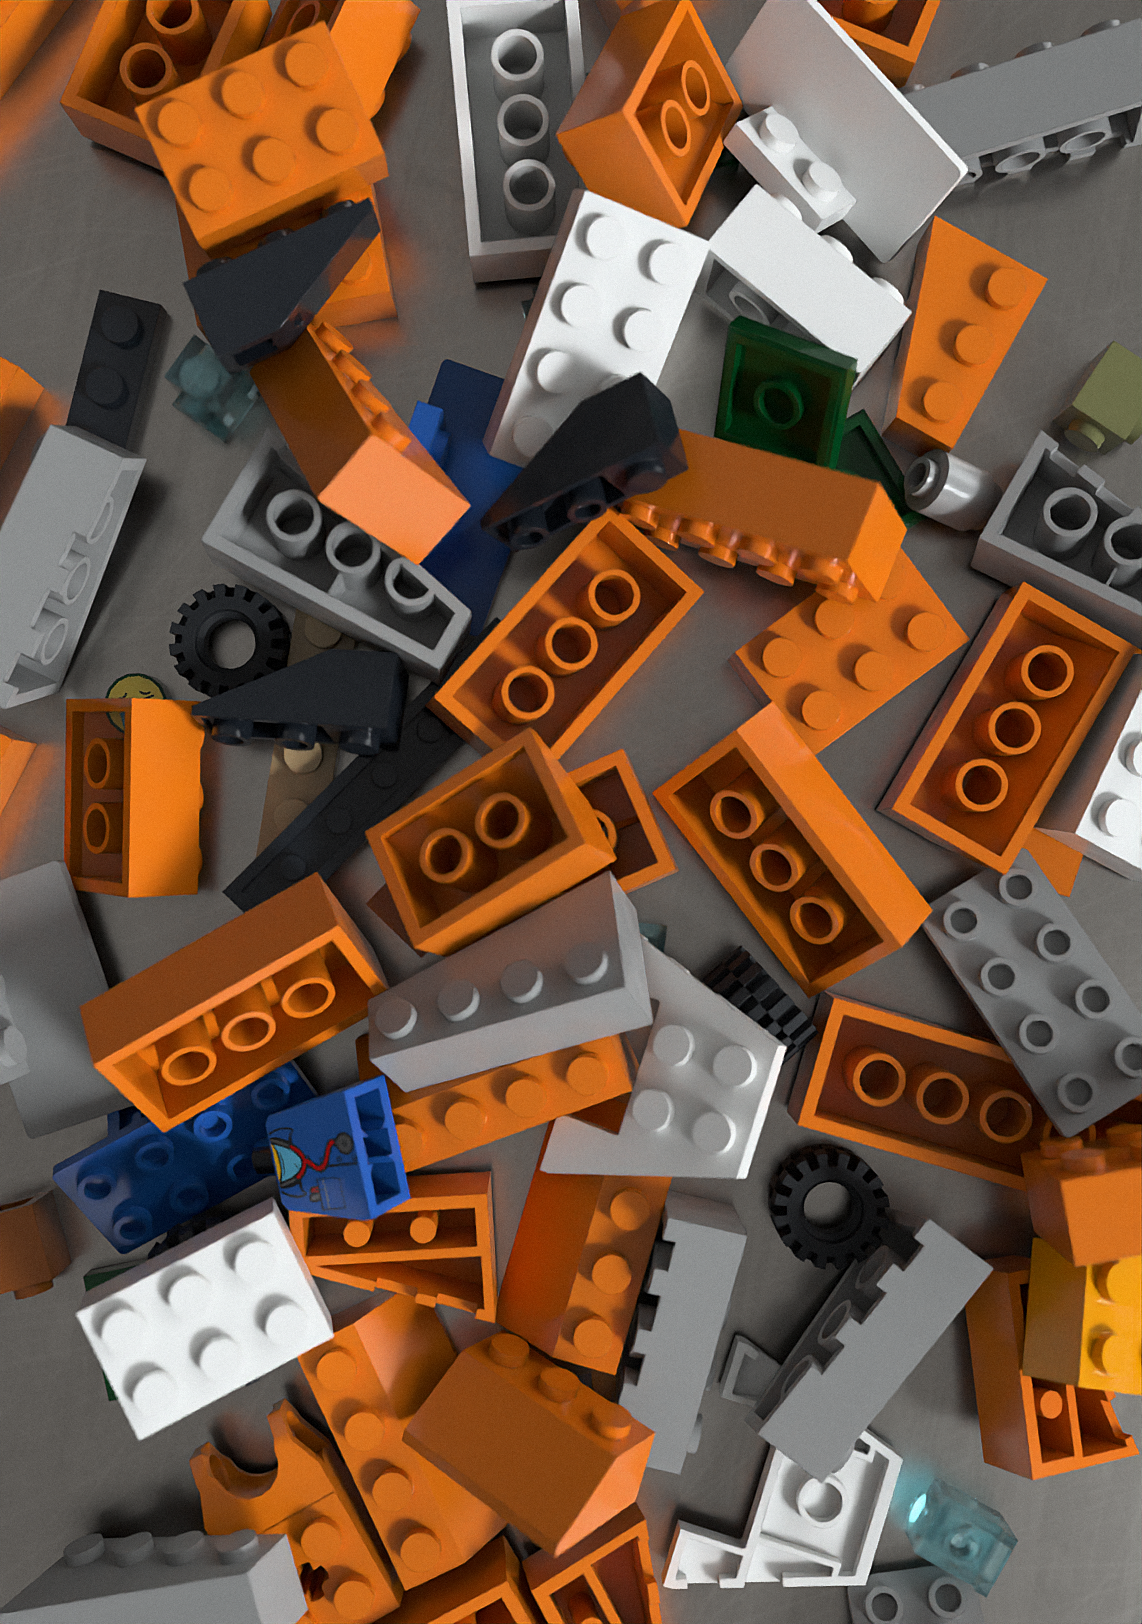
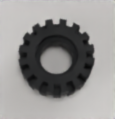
[169,583,291,698]
[702,945,819,1066]
[768,1144,890,1270]

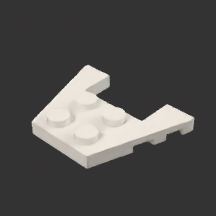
[540,933,787,1178]
[661,1335,903,1589]

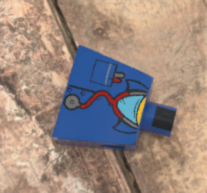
[252,1074,411,1220]

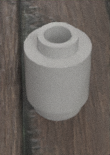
[904,449,1002,531]

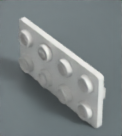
[723,0,967,263]

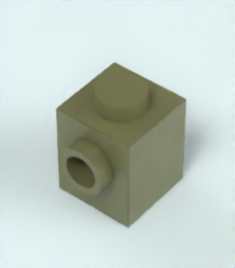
[1052,340,1142,455]

